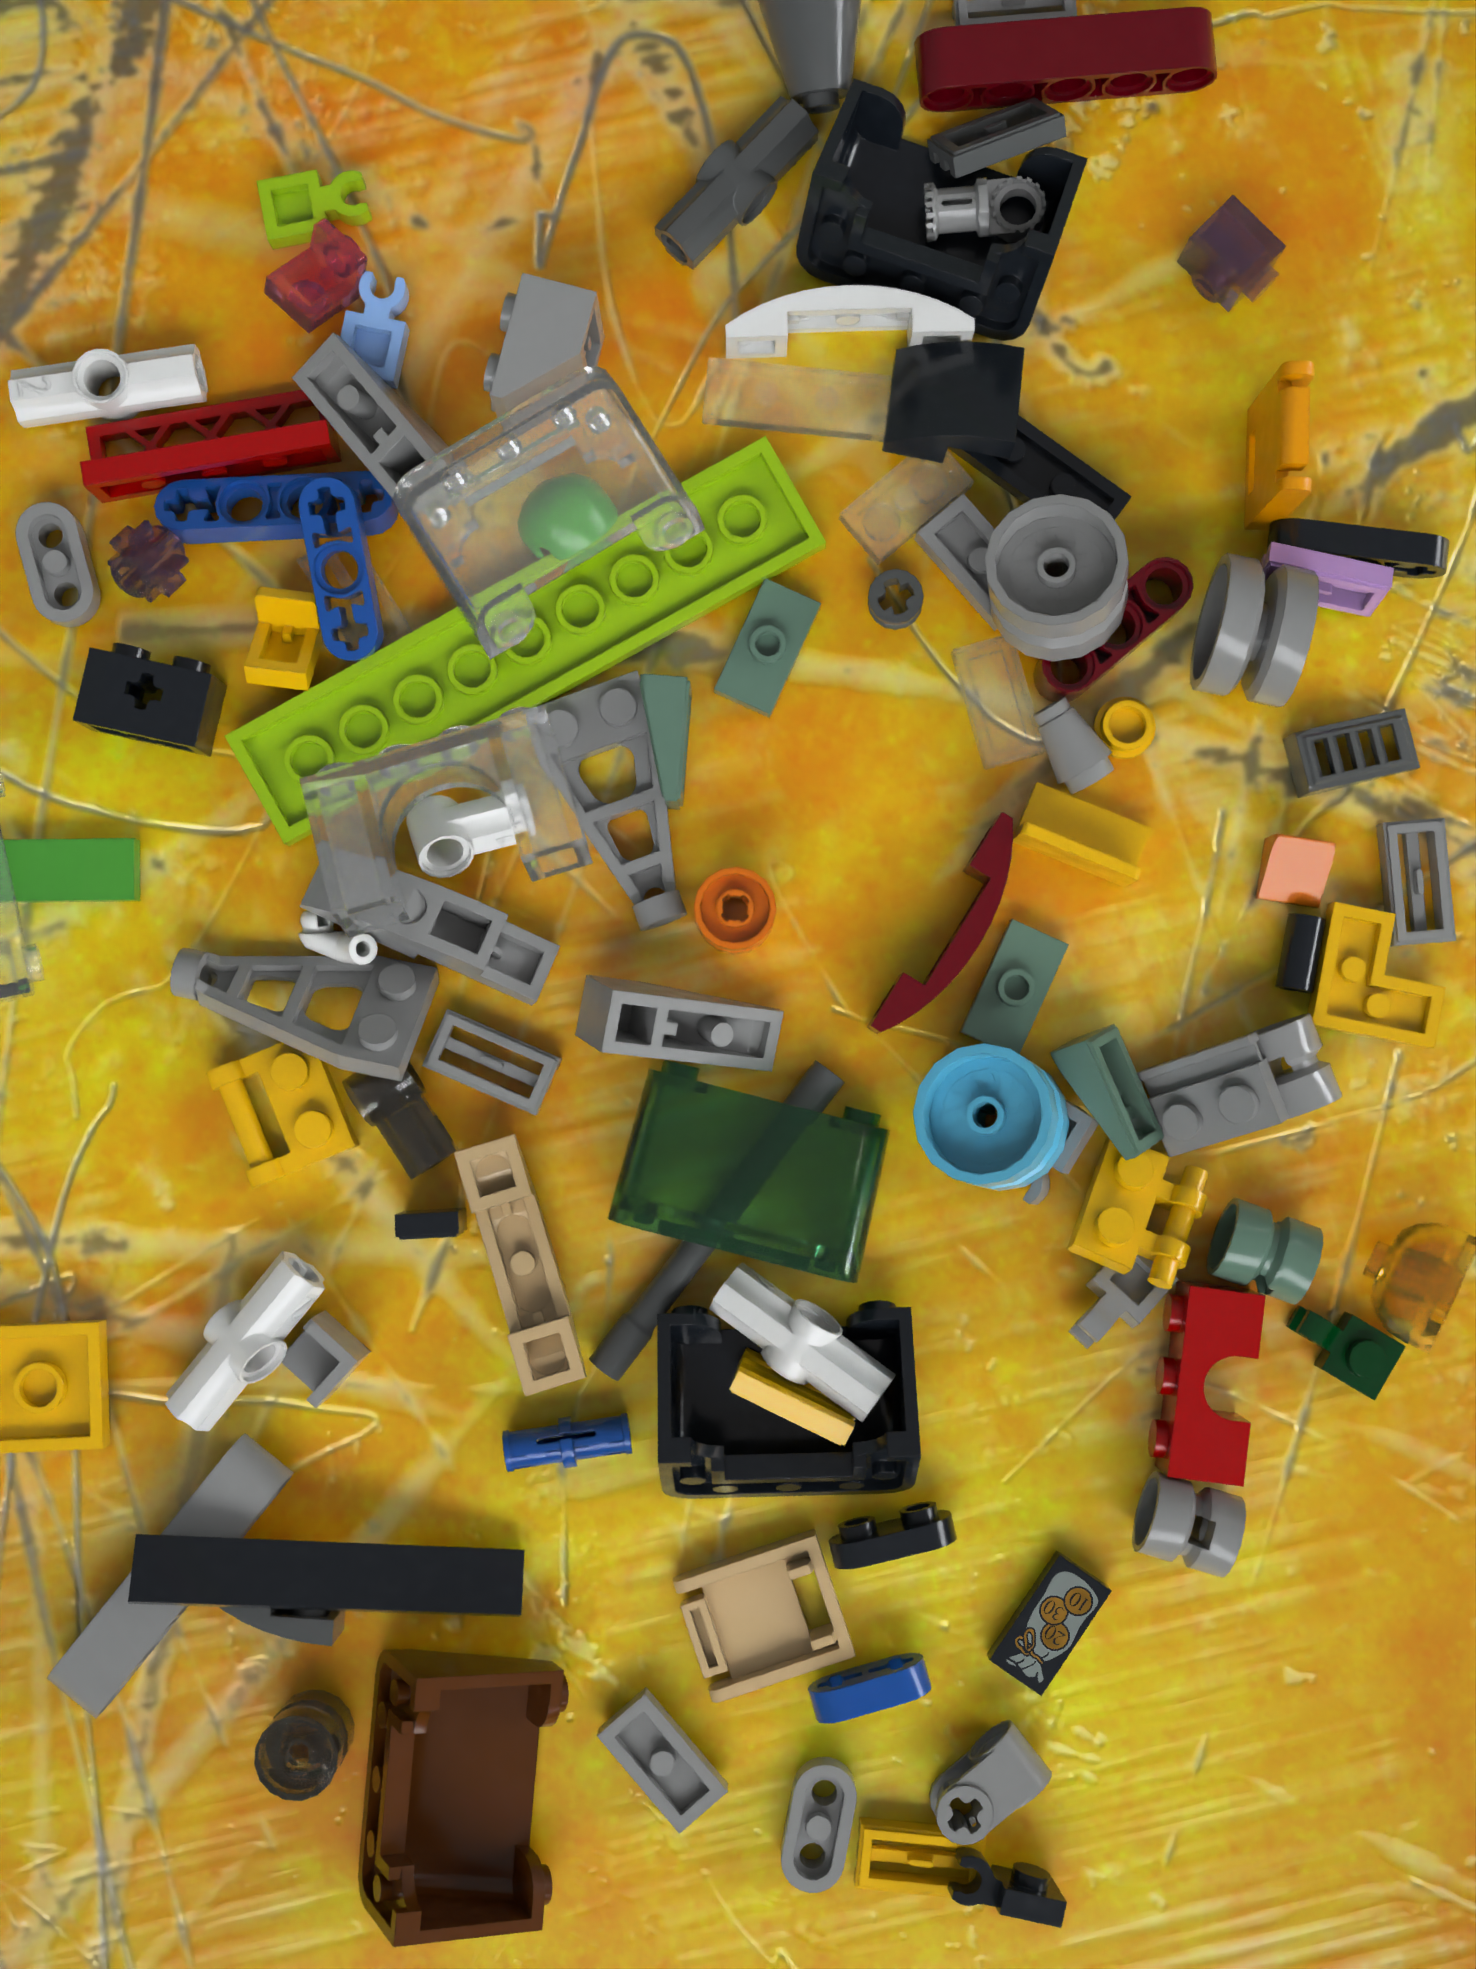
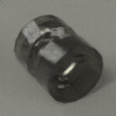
[254,1690,355,1801]

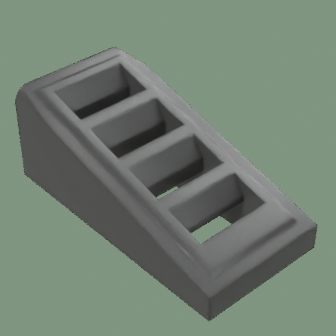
[1282,708,1420,798]

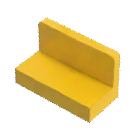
[1013,782,1152,887]

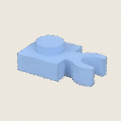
[340,271,410,389]

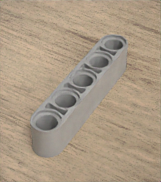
[47,1433,294,1719]

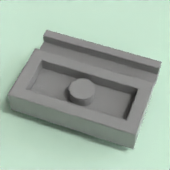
[1137,1032,1290,1157]

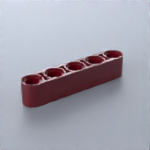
[914,7,1217,112]

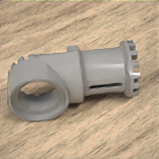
[924,176,1046,243]

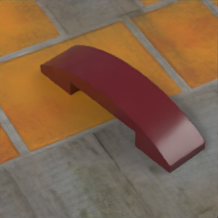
[867,812,1013,1034]

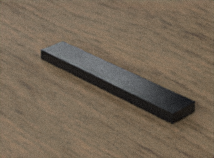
[128,1534,525,1617]

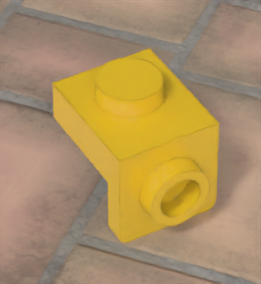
[244,587,323,691]

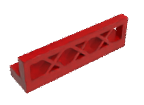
[80,389,342,503]

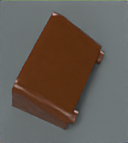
[358,1649,569,1947]

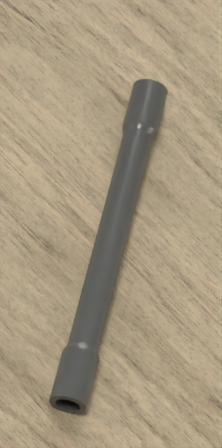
[589,1060,845,1381]

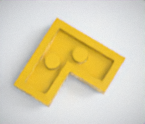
[1307,902,1446,1049]

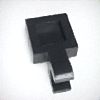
[947,1847,1067,1928]

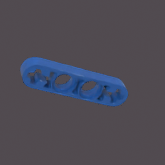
[154,471,399,544]

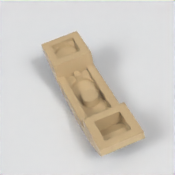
[454,1134,587,1396]

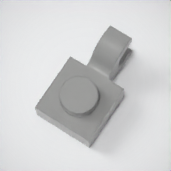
[1068,1255,1178,1349]

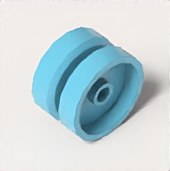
[913,1043,1070,1191]

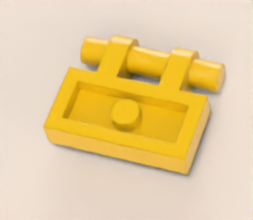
[1067,1137,1209,1289]

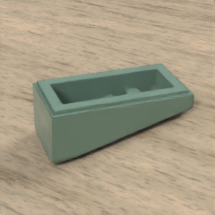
[639,674,692,810]
[1050,1024,1164,1160]

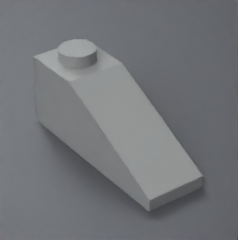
[292,333,477,524]
[575,975,784,1072]

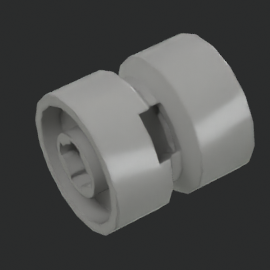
[1246,1013,1342,1119]
[1132,1471,1246,1577]

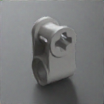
[929,1720,1052,1845]

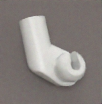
[298,911,378,965]

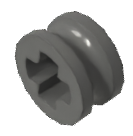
[868,569,924,630]

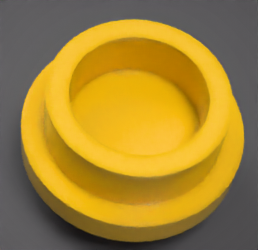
[1093,697,1156,759]

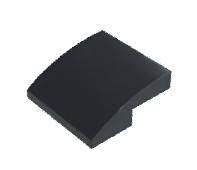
[882,341,1024,463]

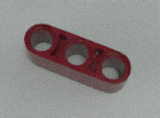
[1033,557,1194,702]

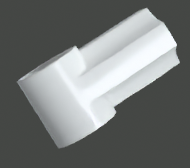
[406,787,538,878]

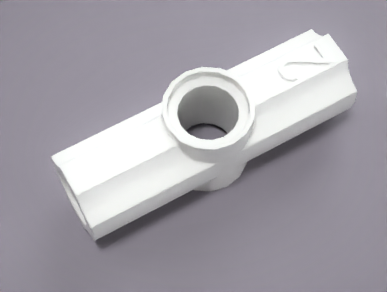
[7,344,208,428]
[165,1251,326,1431]
[709,1262,896,1422]

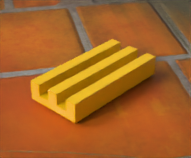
[729,1347,855,1446]
[854,1817,987,1898]

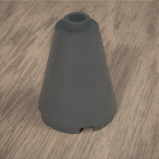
[758,0,862,114]

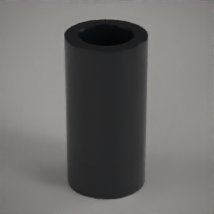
[1275,913,1326,993]

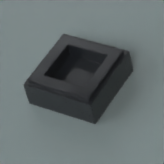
[395,1208,467,1240]

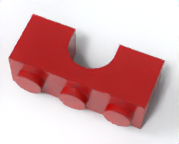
[1148,1280,1266,1487]

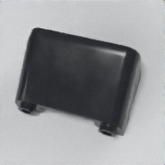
[796,79,1088,341]
[657,1300,921,1499]

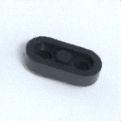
[829,1501,957,1569]

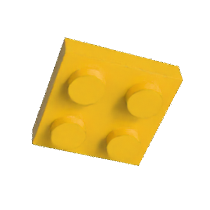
[0,1319,110,1453]

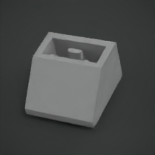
[483,273,605,437]

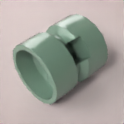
[1206,1198,1323,1305]

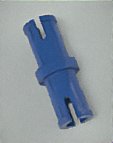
[502,1413,633,1472]

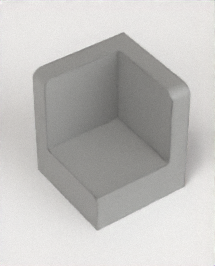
[282,1310,371,1408]

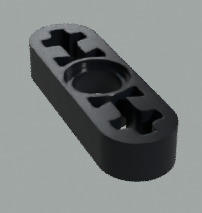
[1266,518,1449,579]

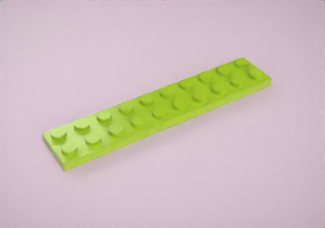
[225,436,826,846]

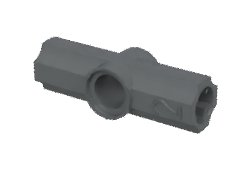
[655,96,819,270]

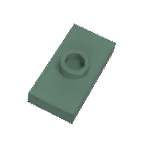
[714,579,821,718]
[959,919,1069,1054]

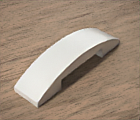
[725,285,975,359]

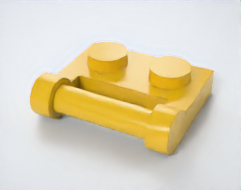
[206,1042,359,1189]

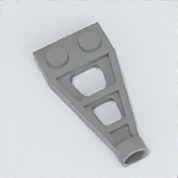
[522,670,687,931]
[170,948,439,1081]

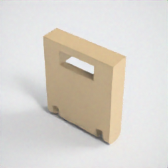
[673,1529,856,1703]

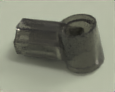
[342,1062,459,1180]

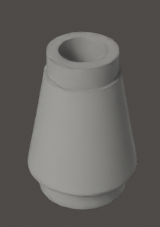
[1033,697,1114,794]

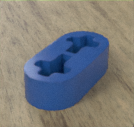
[808,1653,932,1724]

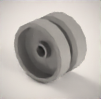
[984,494,1129,662]
[1190,553,1319,707]

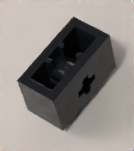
[73,643,227,757]

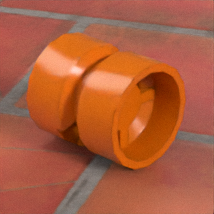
[694,867,776,955]

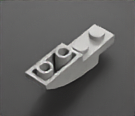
[299,849,560,1006]

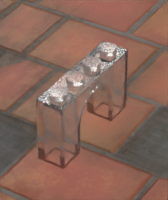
[299,704,593,938]

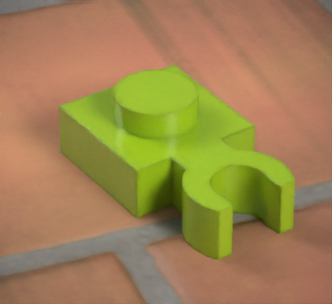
[256,169,372,250]

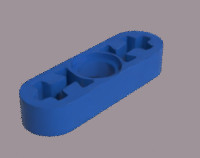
[299,477,384,661]

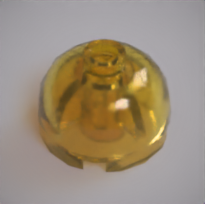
[1363,1222,1476,1354]

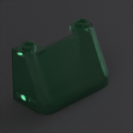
[607,1060,891,1283]

